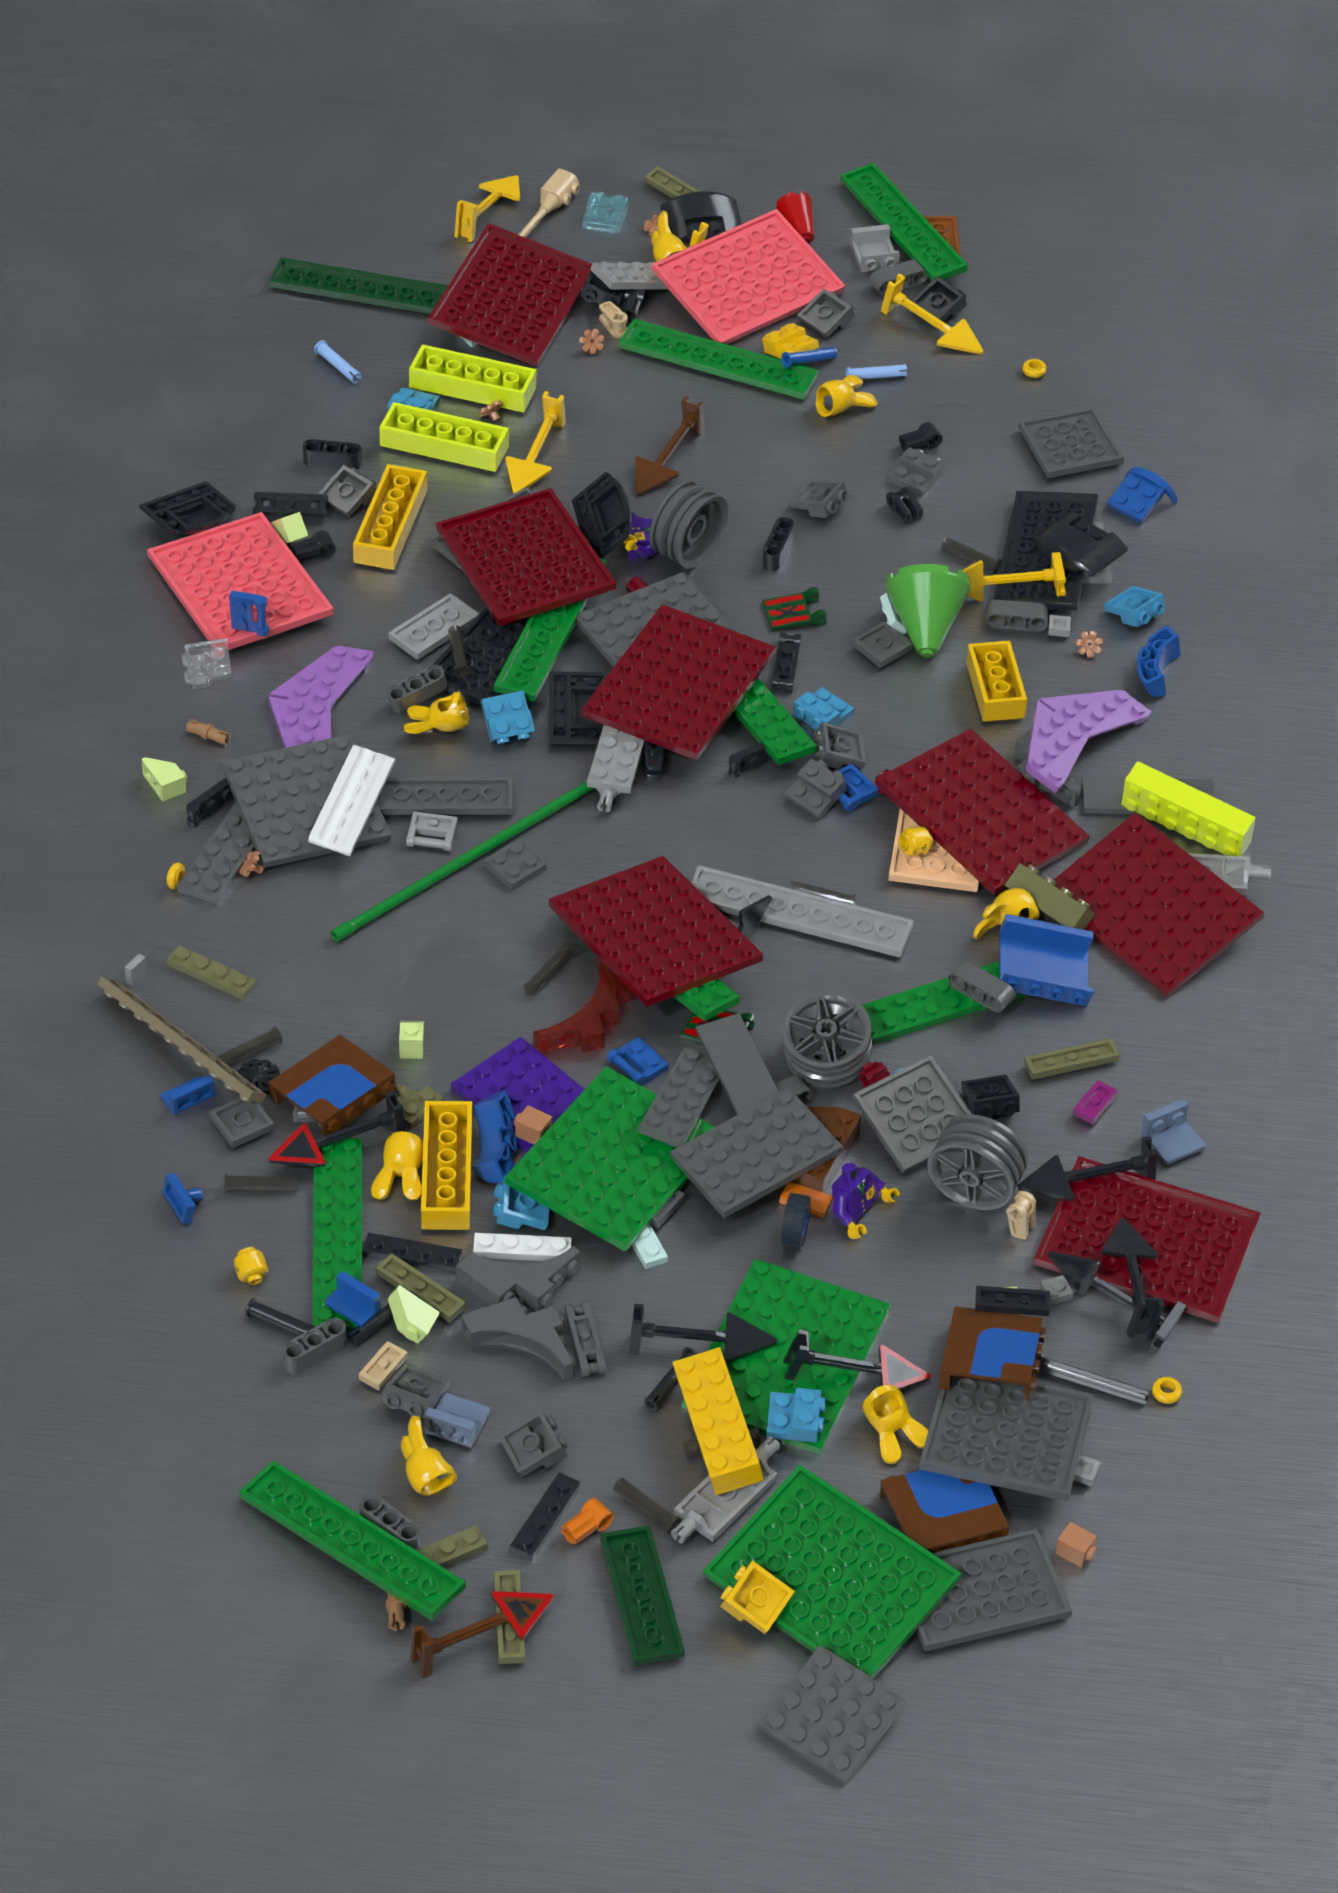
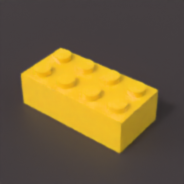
[966,641,1027,722]

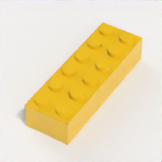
[353,464,428,570]
[421,1101,472,1230]
[672,1347,764,1496]

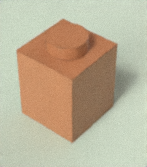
[514,1106,552,1144]
[1055,1522,1098,1568]

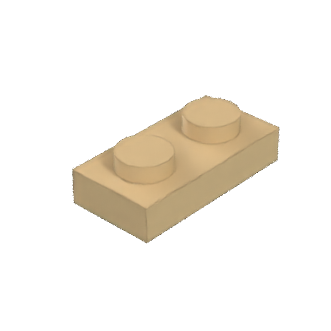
[359,1341,408,1391]

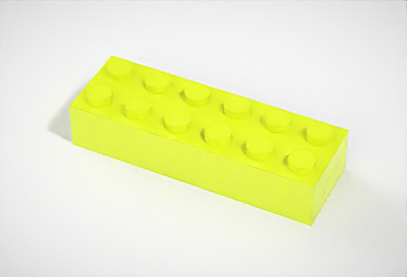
[409,345,537,413]
[379,402,509,472]
[1121,761,1256,856]

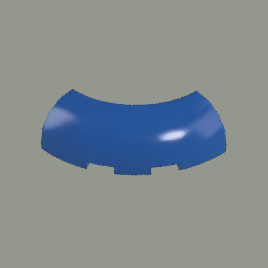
[1137,625,1181,697]
[471,1090,518,1183]

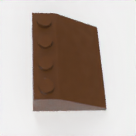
[785,1107,862,1193]

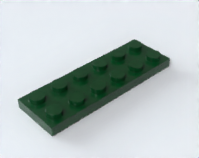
[600,1525,685,1666]

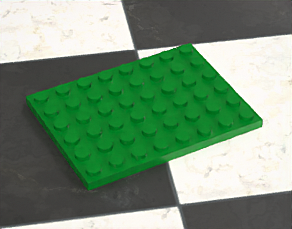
[504,1066,715,1252]
[681,1258,891,1455]
[703,1464,962,1679]

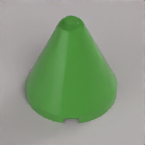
[886,564,971,658]

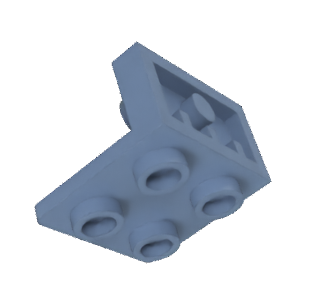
[1141,1098,1206,1165]
[425,1393,490,1448]

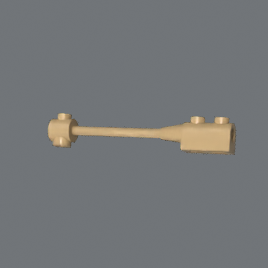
[518,168,580,238]

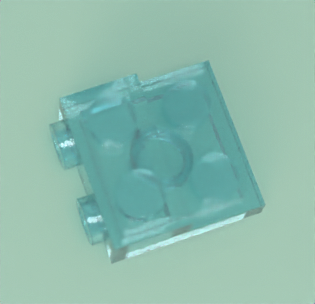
[582,192,628,234]

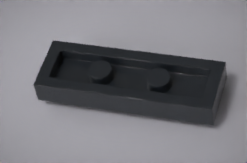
[975,1285,1050,1316]

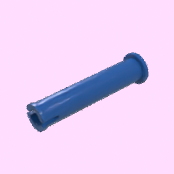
[781,347,837,368]

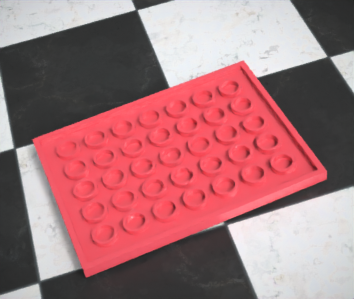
[651,209,846,344]
[147,512,334,654]

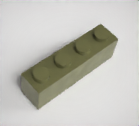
[1005,863,1095,930]

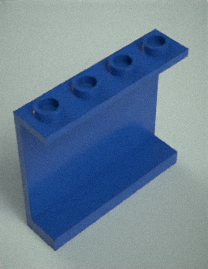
[999,914,1094,1007]

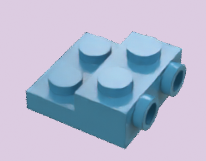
[387,387,440,412]
[1104,586,1166,627]
[793,687,854,730]
[480,691,535,745]
[492,1175,549,1230]
[766,1388,825,1442]

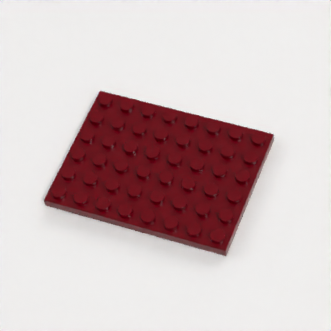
[427,223,592,367]
[436,488,617,626]
[581,604,776,760]
[875,728,1090,895]
[1053,813,1264,998]
[549,856,763,1007]
[1034,1156,1261,1323]

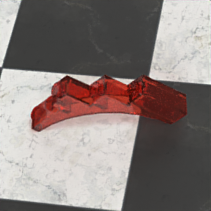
[532,956,634,1053]

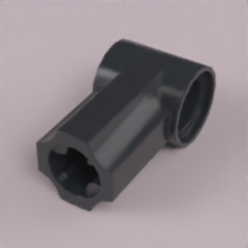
[621,289,646,322]
[899,422,943,452]
[291,530,336,560]

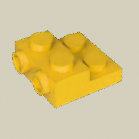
[762,323,819,359]
[720,1561,795,1634]

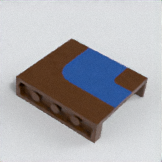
[268,1034,397,1136]
[939,1306,1046,1401]
[879,1470,1009,1553]

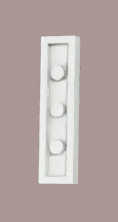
[473,1233,571,1261]

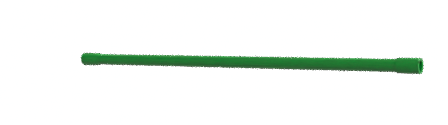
[330,781,595,942]

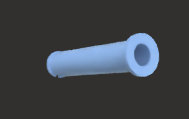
[314,340,362,384]
[846,364,907,380]

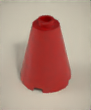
[775,191,814,244]

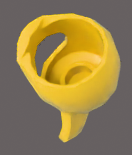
[651,211,687,262]
[815,375,878,417]
[403,691,469,734]
[973,888,1039,940]
[371,1131,423,1201]
[862,1385,928,1464]
[400,1416,458,1496]

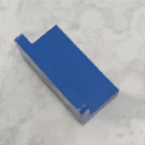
[161,1075,215,1115]
[325,1271,381,1327]

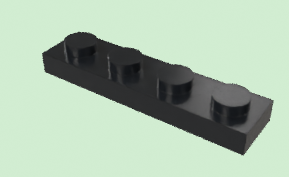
[362,1232,462,1274]
[510,1472,581,1561]

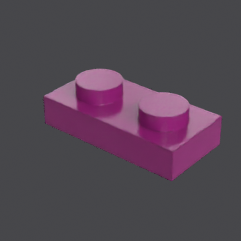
[1073,1080,1118,1125]

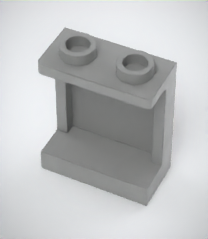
[850,224,900,272]

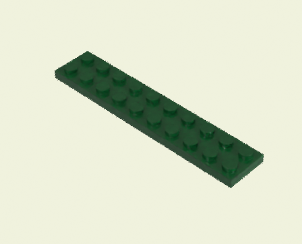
[269,257,448,314]

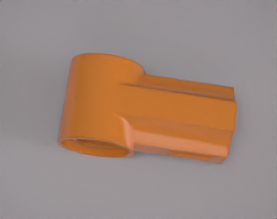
[561,1498,614,1545]

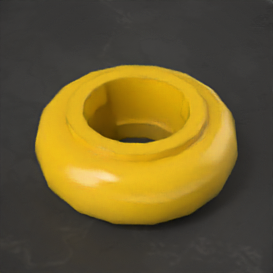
[1022,359,1047,378]
[167,862,185,890]
[1152,1377,1183,1404]

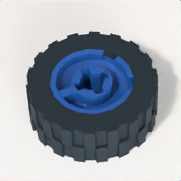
[781,1193,811,1248]

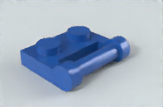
[229,590,269,636]
[838,764,879,812]
[607,1037,669,1086]

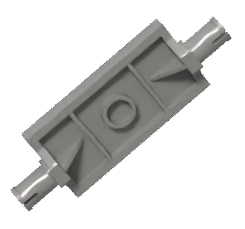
[587,725,645,812]
[1188,853,1272,895]
[671,1436,780,1543]

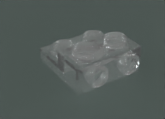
[181,638,233,690]

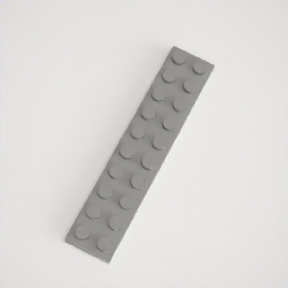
[691,865,914,958]

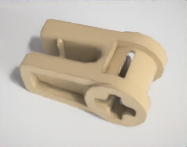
[599,301,627,338]
[1006,1191,1036,1240]

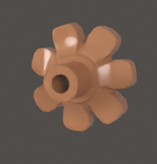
[643,215,659,236]
[579,329,604,354]
[479,400,503,422]
[1076,631,1103,658]
[239,850,264,877]

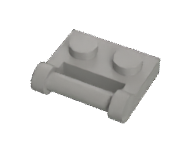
[406,812,457,852]

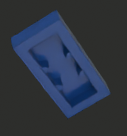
[162,1173,203,1225]

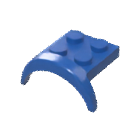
[1107,467,1178,524]

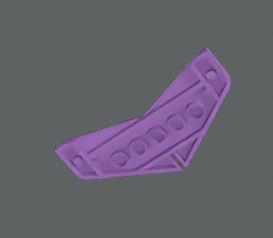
[268,646,374,748]
[1025,690,1152,793]

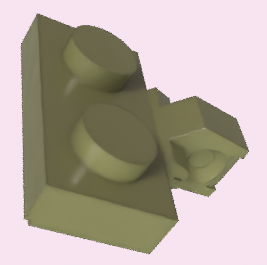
[395,1084,444,1129]

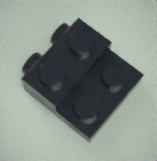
[580,271,625,307]
[911,276,967,322]
[961,1075,1020,1118]

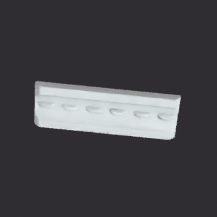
[308,745,396,856]

